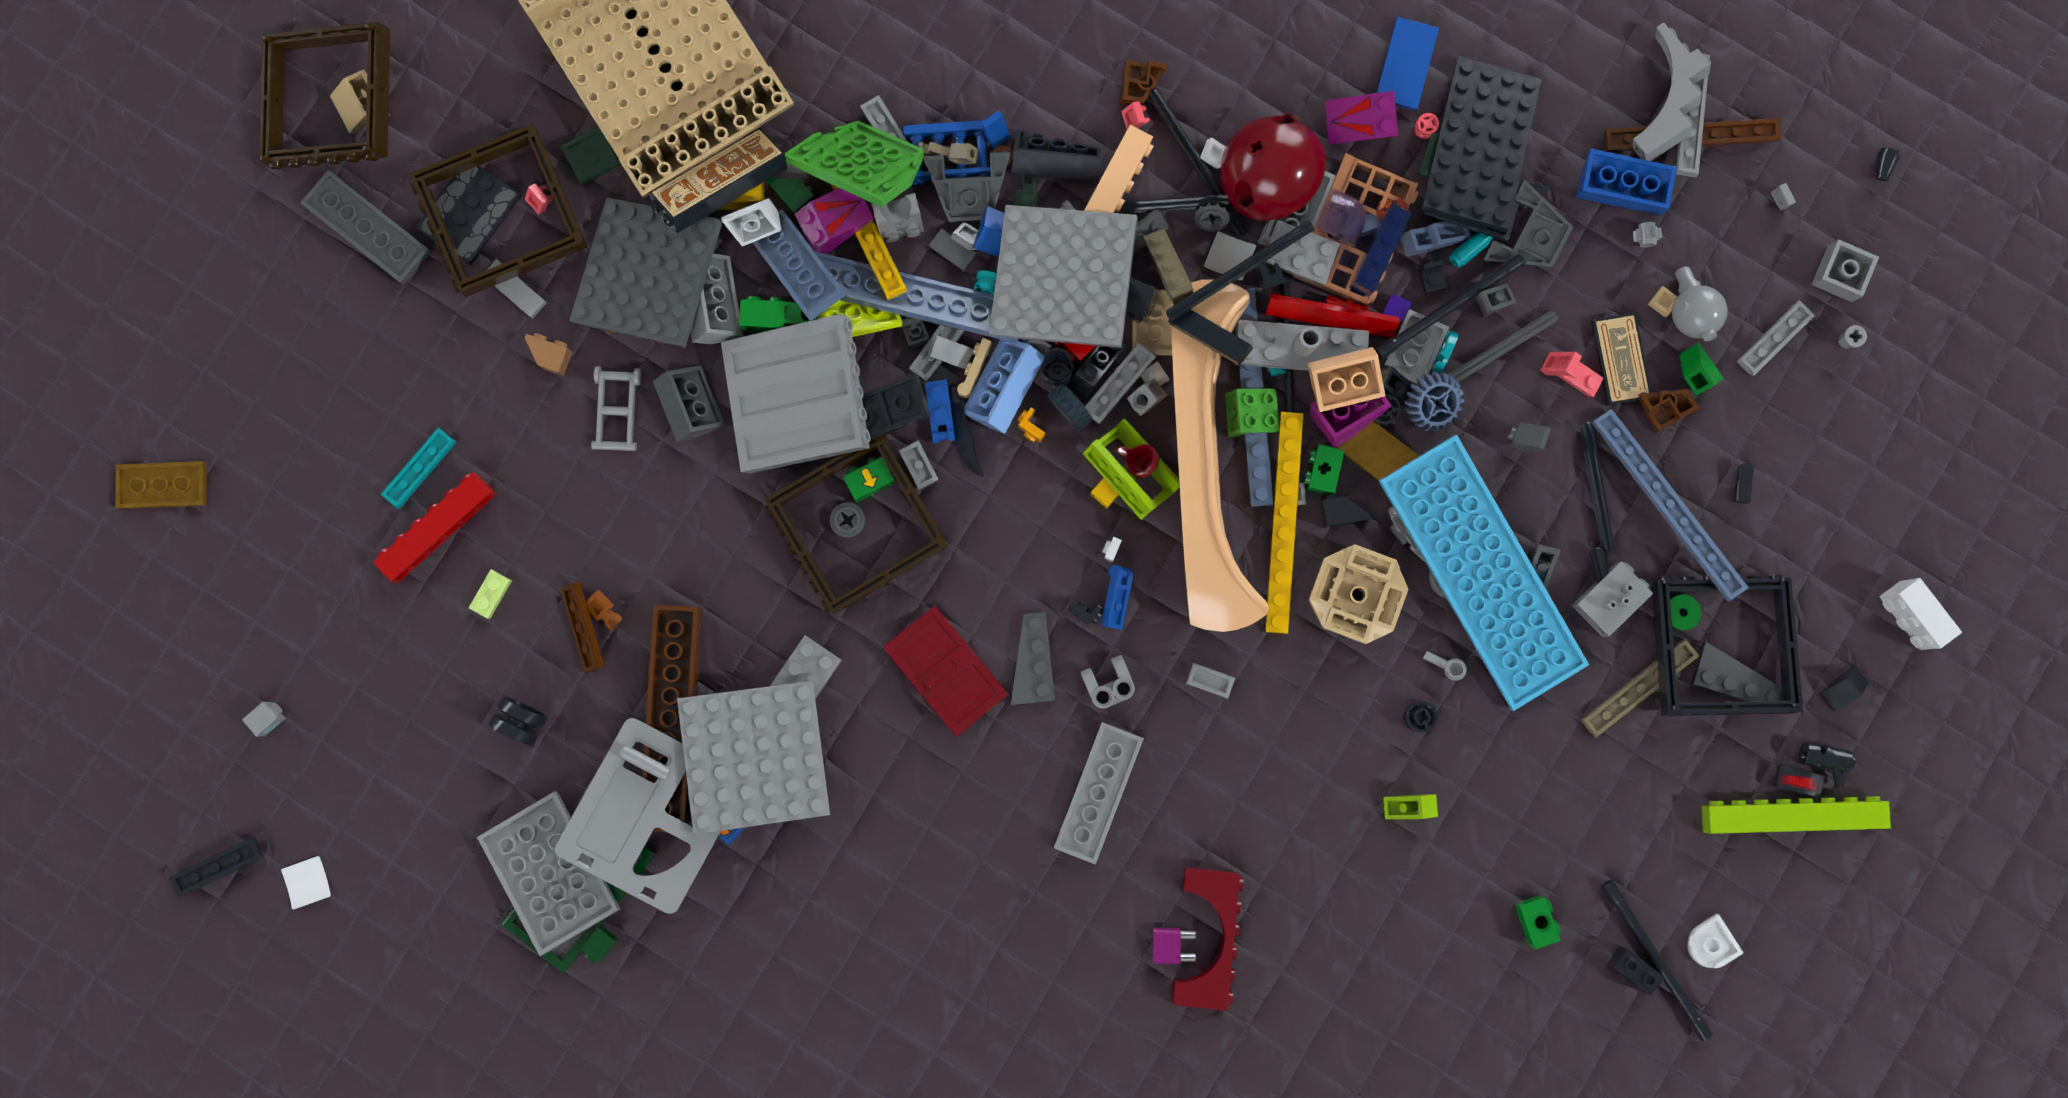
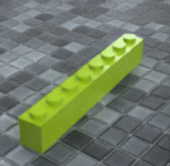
[1702,796,1891,834]

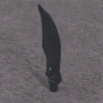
[949,387,984,477]

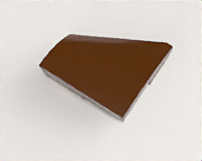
[1119,60,1168,105]
[1638,389,1699,433]

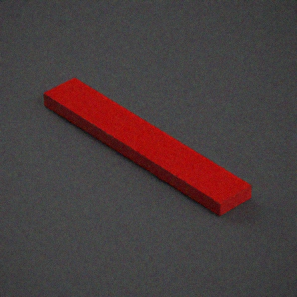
[1266,293,1400,338]

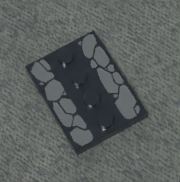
[416,166,521,266]

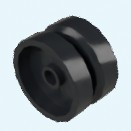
[488,696,548,746]

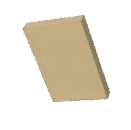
[1132,290,1172,356]

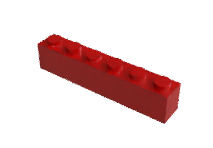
[373,472,497,583]

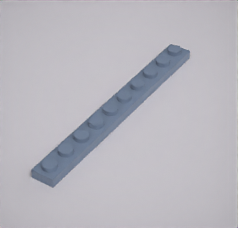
[1235,288,1273,507]
[1592,409,1748,602]

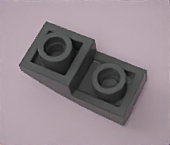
[900,315,930,350]

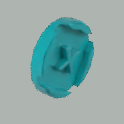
[1431,331,1458,374]

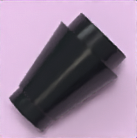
[1875,147,1900,181]

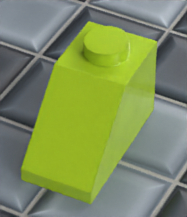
[1383,794,1438,820]

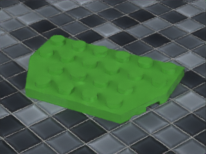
[785,121,924,208]

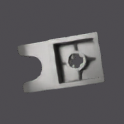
[872,193,924,243]

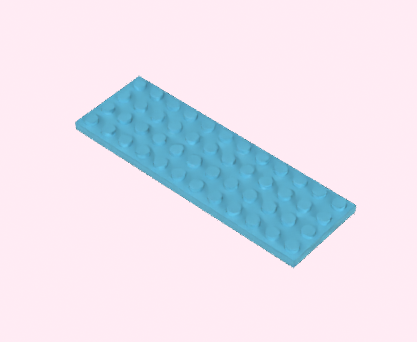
[1379,435,1589,711]

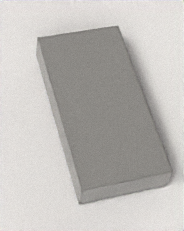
[927,334,974,369]
[1186,663,1235,699]

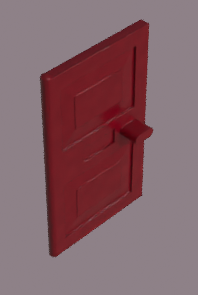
[883,605,1009,737]

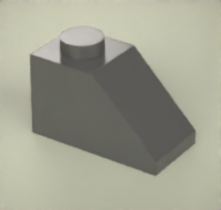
[1507,422,1551,455]

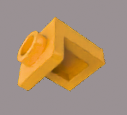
[1018,407,1045,443]

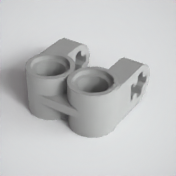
[1080,655,1135,709]

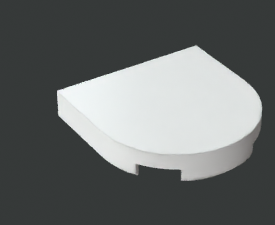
[1687,914,1743,968]

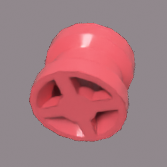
[1414,113,1439,139]

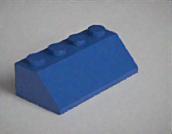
[1575,149,1677,216]

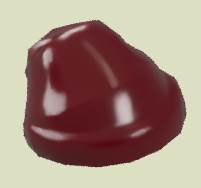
[1114,444,1160,479]

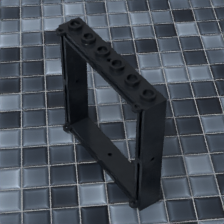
[1651,575,1803,716]

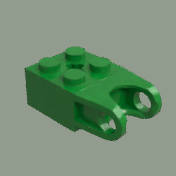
[739,296,818,335]

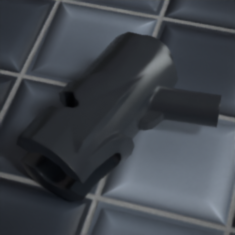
[1799,742,1856,788]

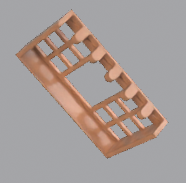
[1293,153,1418,306]

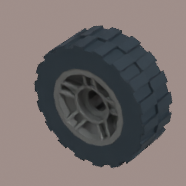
[1047,383,1093,431]

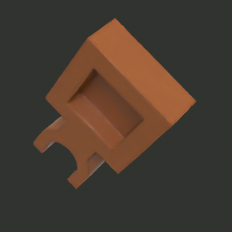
[586,590,623,630]

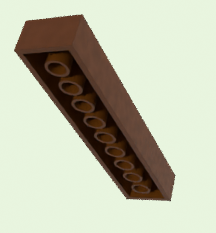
[642,605,703,832]

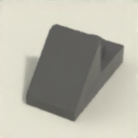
[1476,283,1517,317]
[1529,544,1561,588]

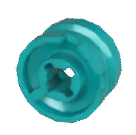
[973,270,997,295]

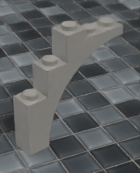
[1632,23,1711,161]

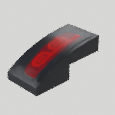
[1773,765,1825,798]

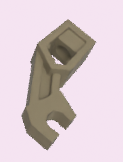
[918,142,978,164]

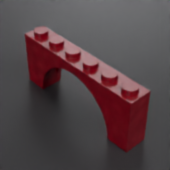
[1172,867,1243,1011]

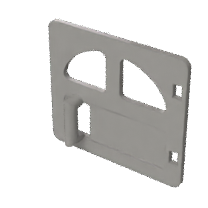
[555,718,721,914]

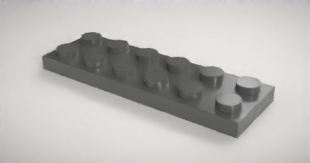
[300,170,431,284]

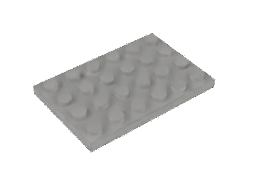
[477,791,620,956]

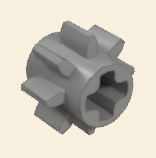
[1633,222,1662,247]

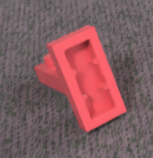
[1540,352,1603,397]

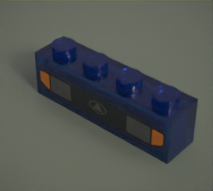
[1349,203,1412,297]

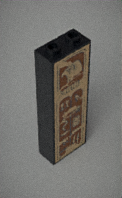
[649,127,788,234]

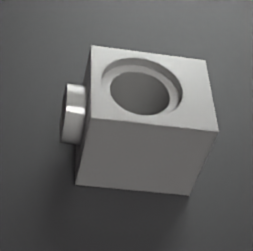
[1127,378,1167,416]

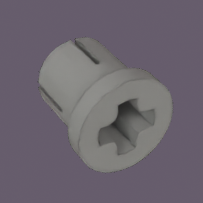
[1838,325,1867,349]

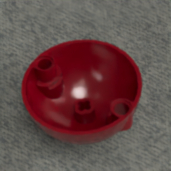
[1220,113,1326,221]

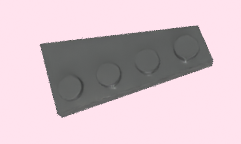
[1011,612,1055,705]
[1691,642,1783,702]

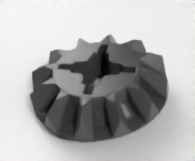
[1194,203,1229,232]
[830,503,865,538]

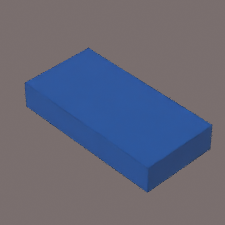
[981,110,1011,150]

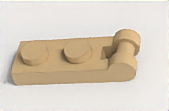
[957,338,991,399]

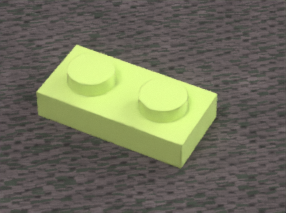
[469,569,512,619]

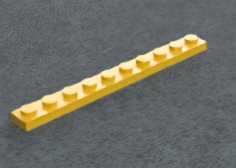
[1265,412,1303,634]

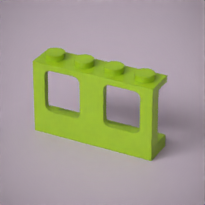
[1083,418,1180,520]

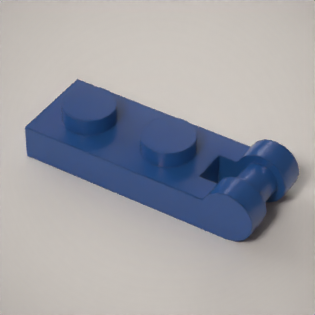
[925,379,955,444]
[1101,565,1133,630]

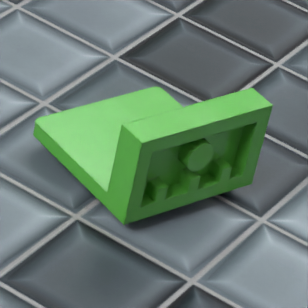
[1225,389,1279,437]

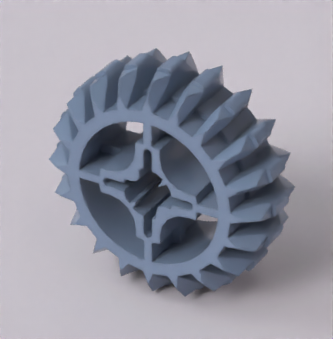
[1404,372,1465,432]

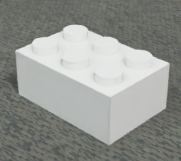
[1879,578,1962,650]

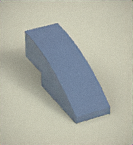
[1400,221,1471,257]

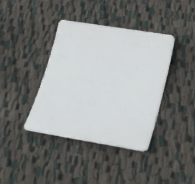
[1204,231,1256,280]
[281,856,331,910]

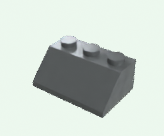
[653,365,725,442]

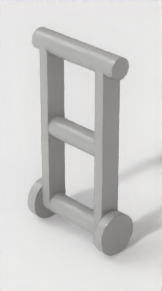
[591,366,641,451]

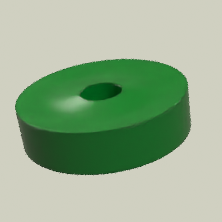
[1670,595,1701,630]

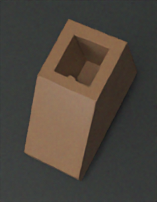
[525,333,573,376]

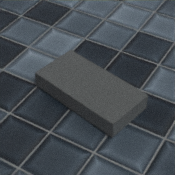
[929,228,977,272]

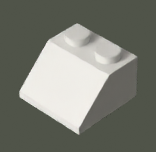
[721,198,781,246]

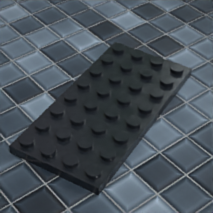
[1421,56,1542,233]

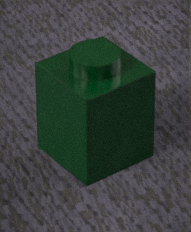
[581,925,620,963]

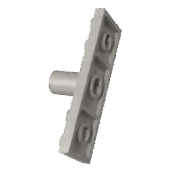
[1235,320,1369,371]

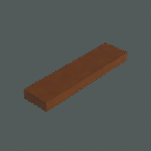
[560,582,604,673]

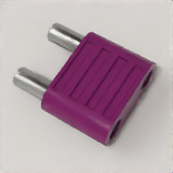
[1153,927,1196,964]

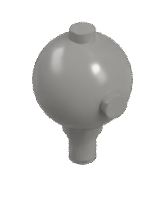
[1672,267,1728,341]

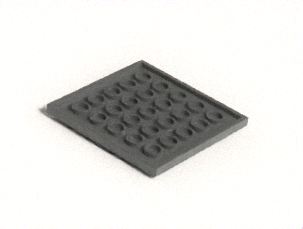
[569,197,722,348]

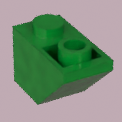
[1679,342,1724,396]

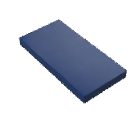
[1376,17,1439,111]

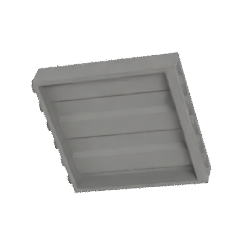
[721,314,870,473]

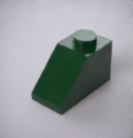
[766,178,815,217]

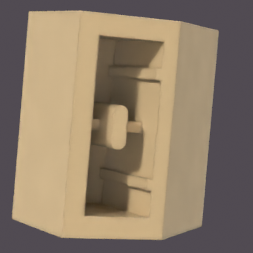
[330,69,390,134]

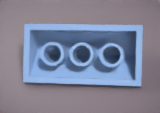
[964,339,1044,434]

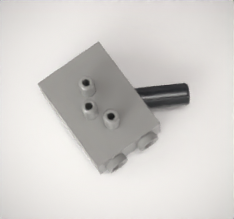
[1571,547,1653,637]

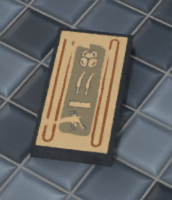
[1591,312,1652,406]

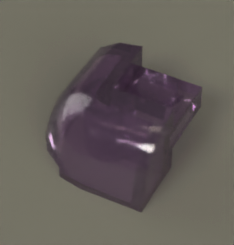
[1316,189,1366,248]

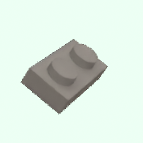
[899,441,939,490]

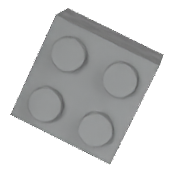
[1811,239,1879,302]

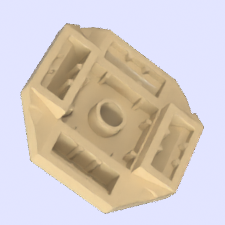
[1308,544,1408,644]

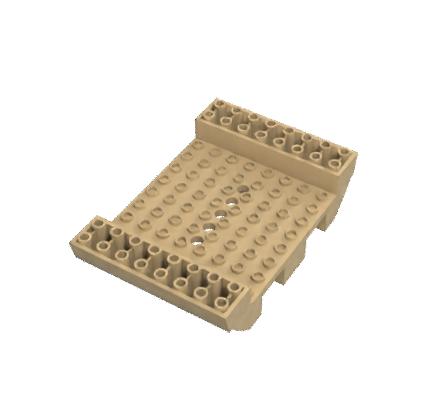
[518,0,794,198]

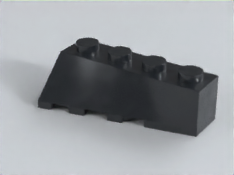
[1012,129,1102,182]

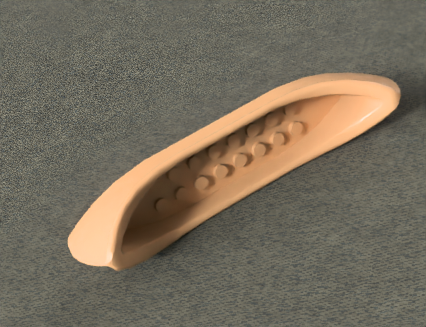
[1171,280,1269,632]

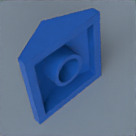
[973,206,1005,258]

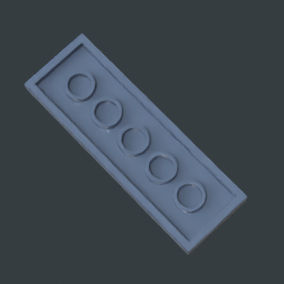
[753,209,846,321]

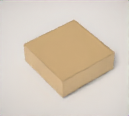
[1648,286,1677,317]

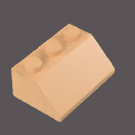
[1307,347,1385,412]

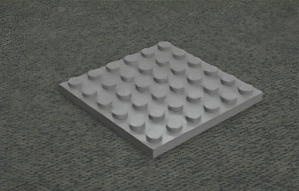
[989,205,1137,348]
[677,681,830,835]

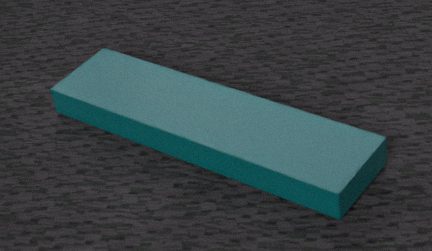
[380,427,457,509]

